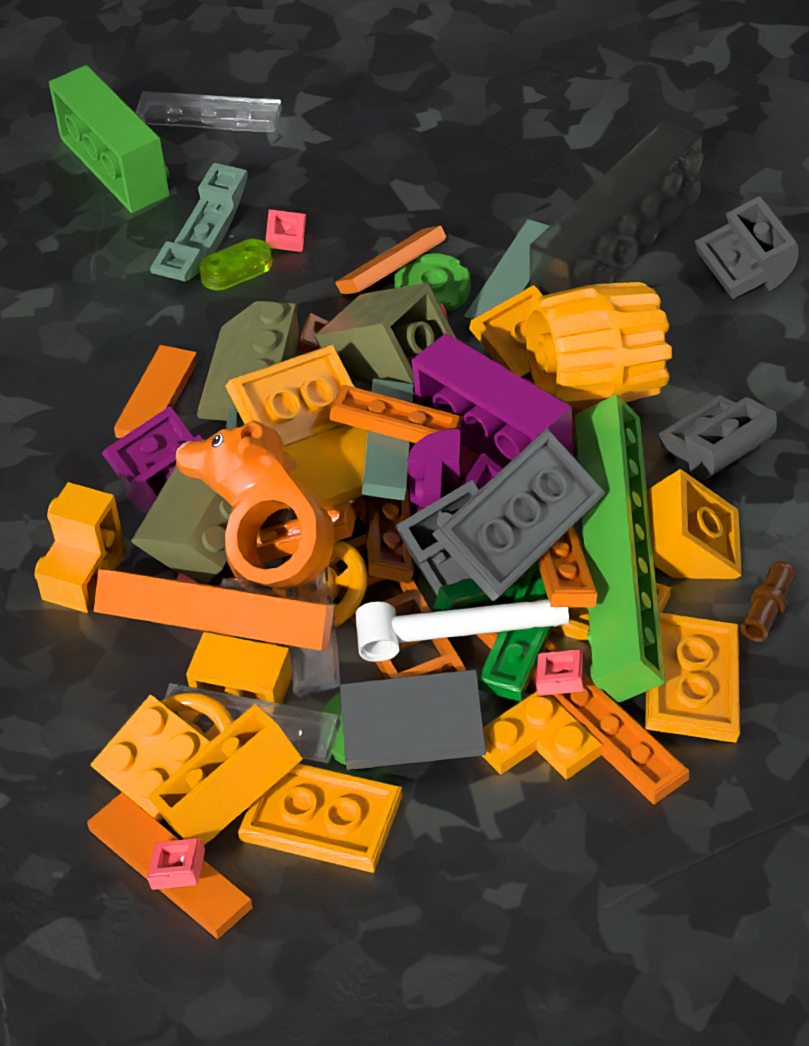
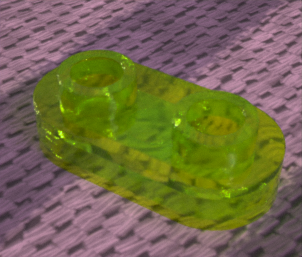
[199,239,272,290]

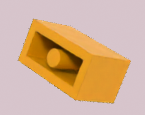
[186,632,293,717]

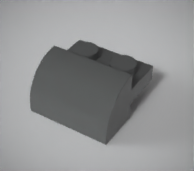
[694,196,799,299]
[659,395,777,480]
[396,480,479,596]

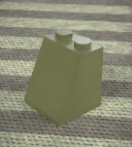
[315,282,456,394]

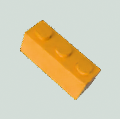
[147,704,302,845]

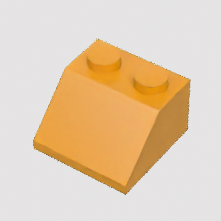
[647,469,742,579]

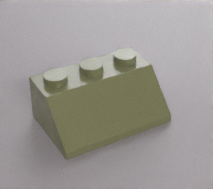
[197,301,300,421]
[131,466,232,585]

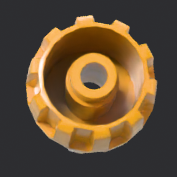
[526,282,672,409]

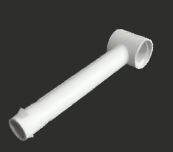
[356,599,569,662]

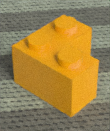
[35,482,126,613]

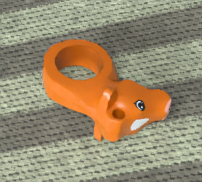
[176,420,334,590]

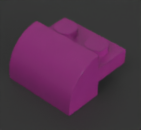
[102,406,203,514]
[407,429,463,516]

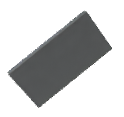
[432,428,606,601]

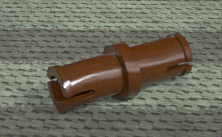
[741,561,797,642]

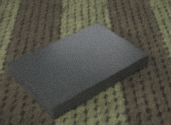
[340,670,486,770]

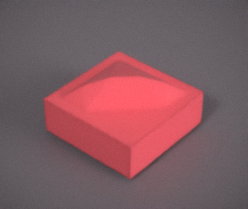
[265,209,306,252]
[536,649,586,696]
[147,838,205,890]

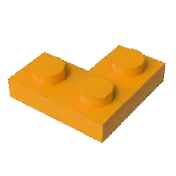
[482,691,602,780]

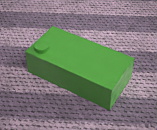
[49,65,170,213]

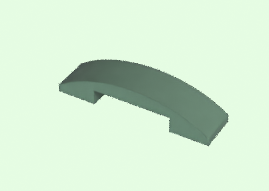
[150,162,248,282]

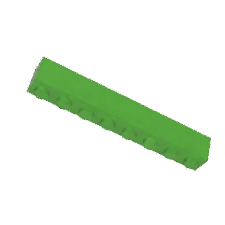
[574,394,665,703]

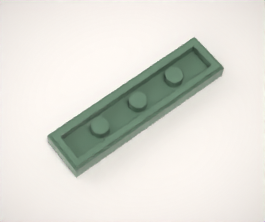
[464,219,562,327]
[362,379,414,500]

